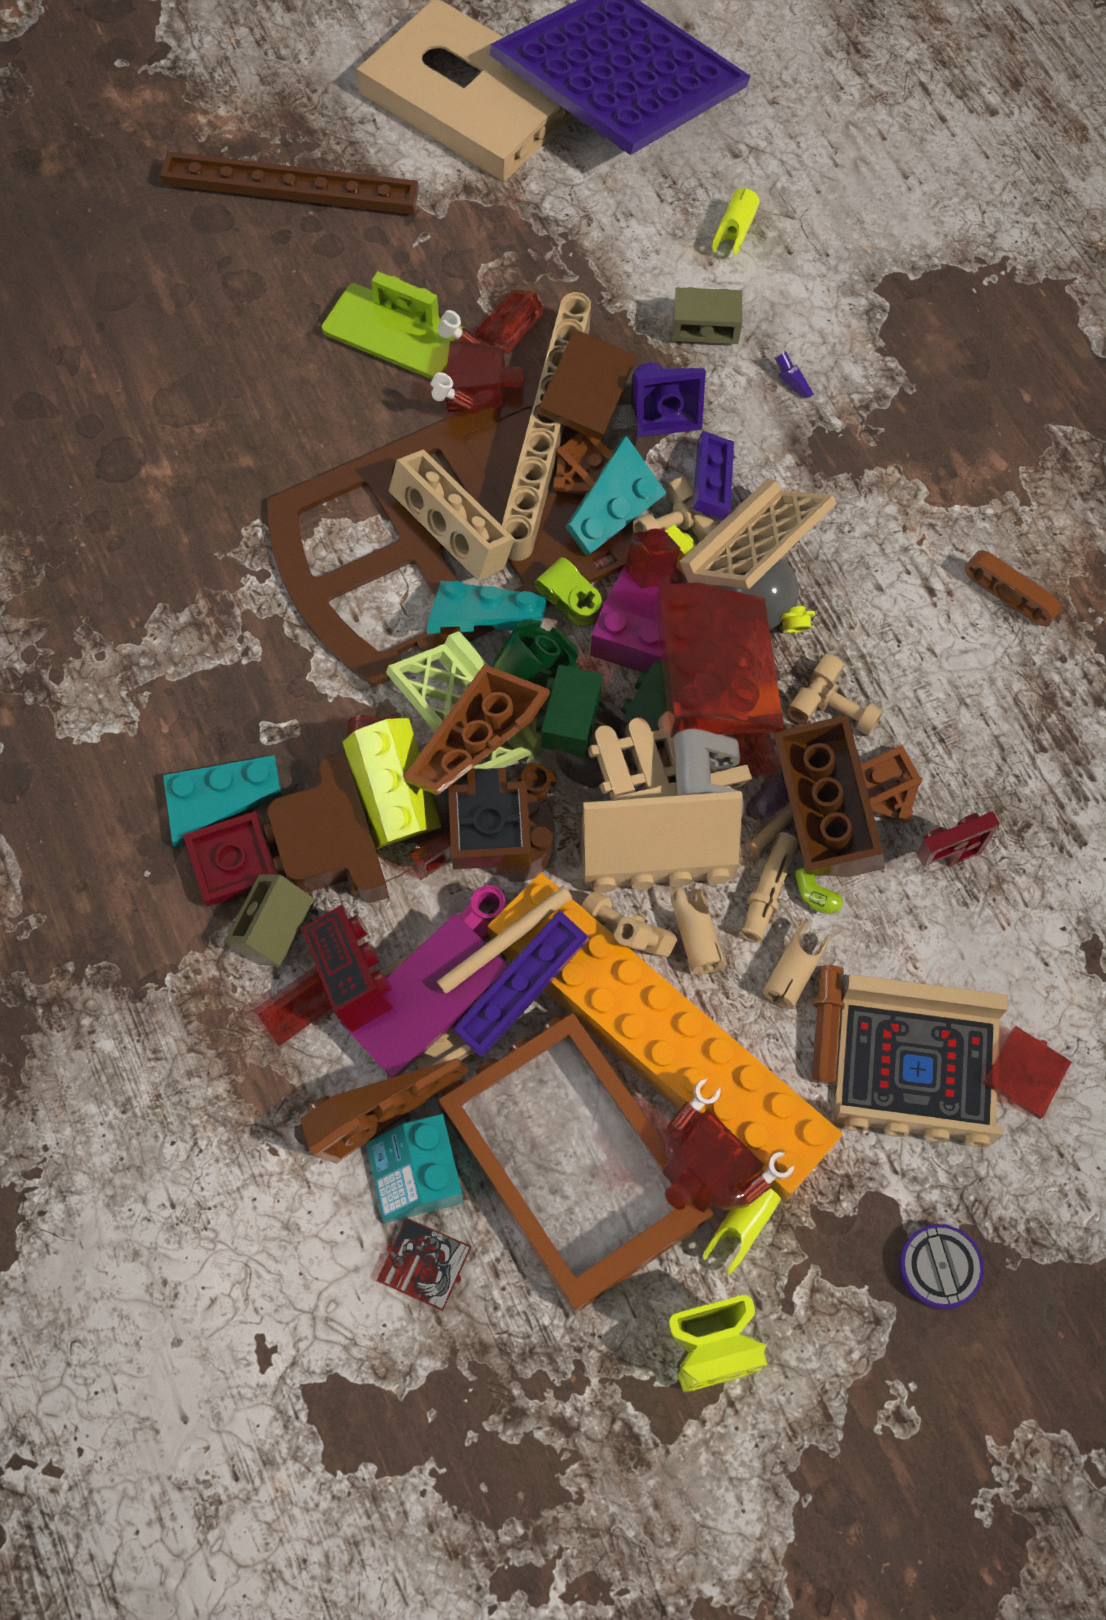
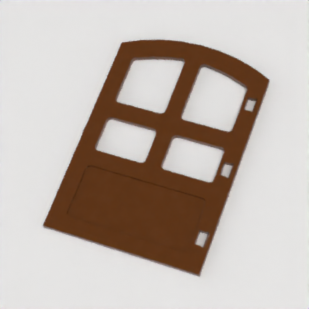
[267,377,655,687]

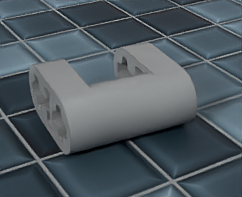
[674,729,744,815]

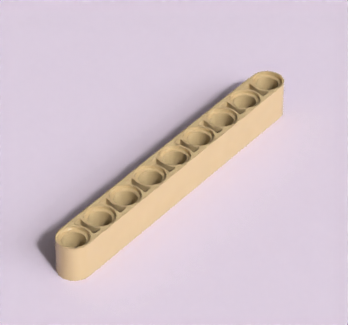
[502,292,591,561]

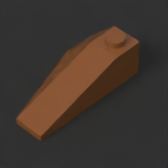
[404,664,550,795]
[300,1058,469,1164]

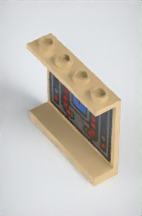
[833,974,1008,1148]

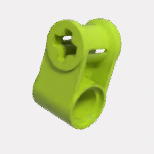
[534,557,602,627]

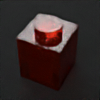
[625,528,681,588]

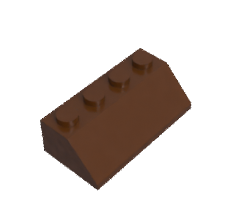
[774,715,885,877]

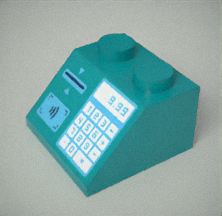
[366,1114,464,1224]

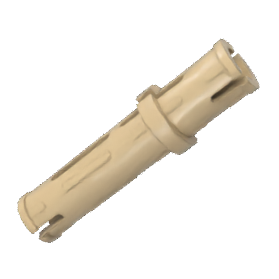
[739,832,799,943]

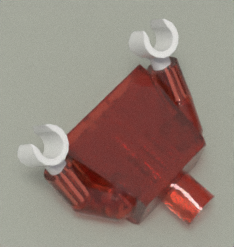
[431,310,524,414]
[662,1079,795,1212]

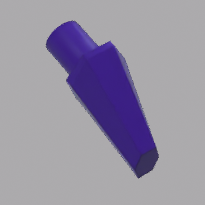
[774,351,814,398]

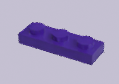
[692,431,734,520]

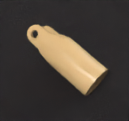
[670,887,726,975]
[762,920,831,1009]

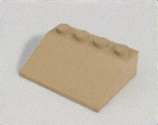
[580,791,743,893]

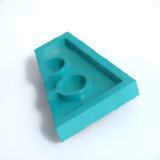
[565,436,667,555]
[427,580,547,634]
[163,755,282,849]

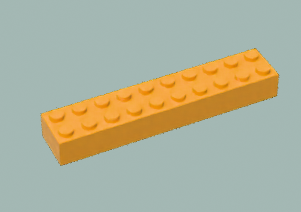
[488,872,843,1203]

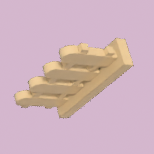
[587,703,752,801]

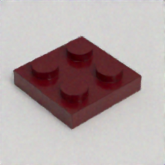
[183,811,277,907]

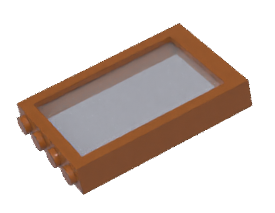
[438,1013,714,1315]

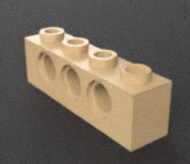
[389,449,515,581]

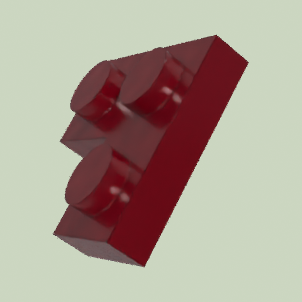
[916,811,1000,867]

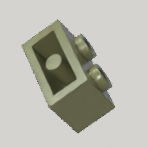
[672,287,742,344]
[224,874,314,966]

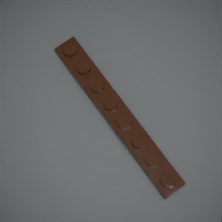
[160,151,419,215]

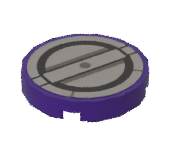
[898,1224,984,1310]

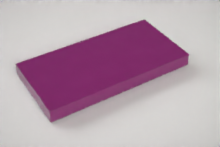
[339,913,508,1078]

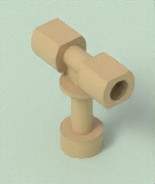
[633,477,721,546]
[787,653,884,736]
[581,891,677,957]

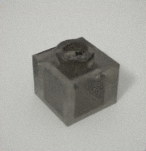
[601,404,638,450]

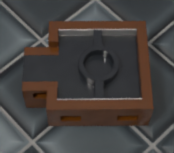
[448,768,531,870]

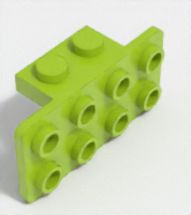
[322,271,466,379]

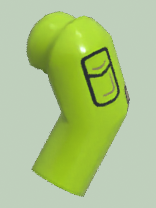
[794,867,843,914]

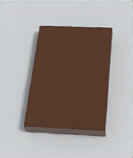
[537,329,637,441]

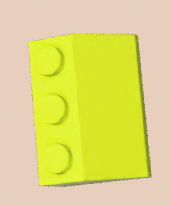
[343,718,442,849]

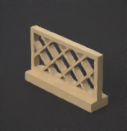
[679,479,837,592]

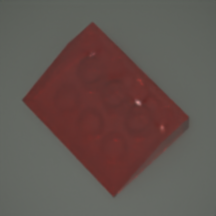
[655,582,784,738]

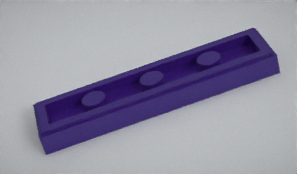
[452,910,590,1057]

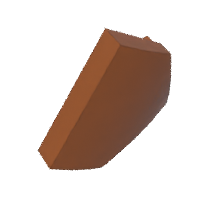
[553,432,613,495]
[861,745,923,823]

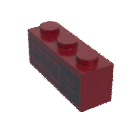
[301,904,393,1032]

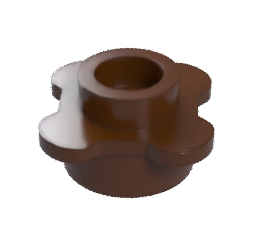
[515,762,557,803]

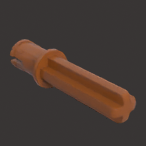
[812,965,845,1084]

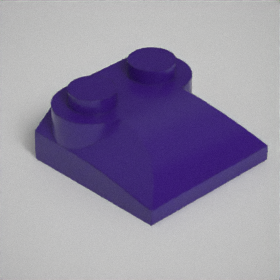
[631,362,706,437]

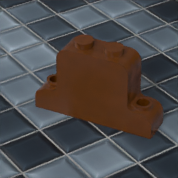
[263,750,389,903]

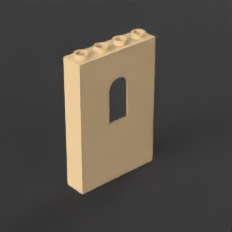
[357,0,573,182]

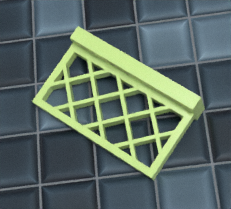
[386,631,542,770]

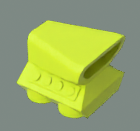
[669,1295,768,1393]

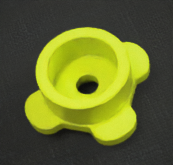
[780,606,816,633]

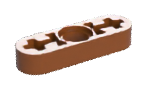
[965,550,1061,626]

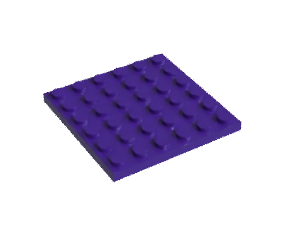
[489,0,750,155]

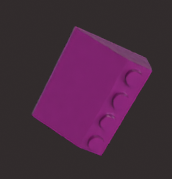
[590,565,752,695]

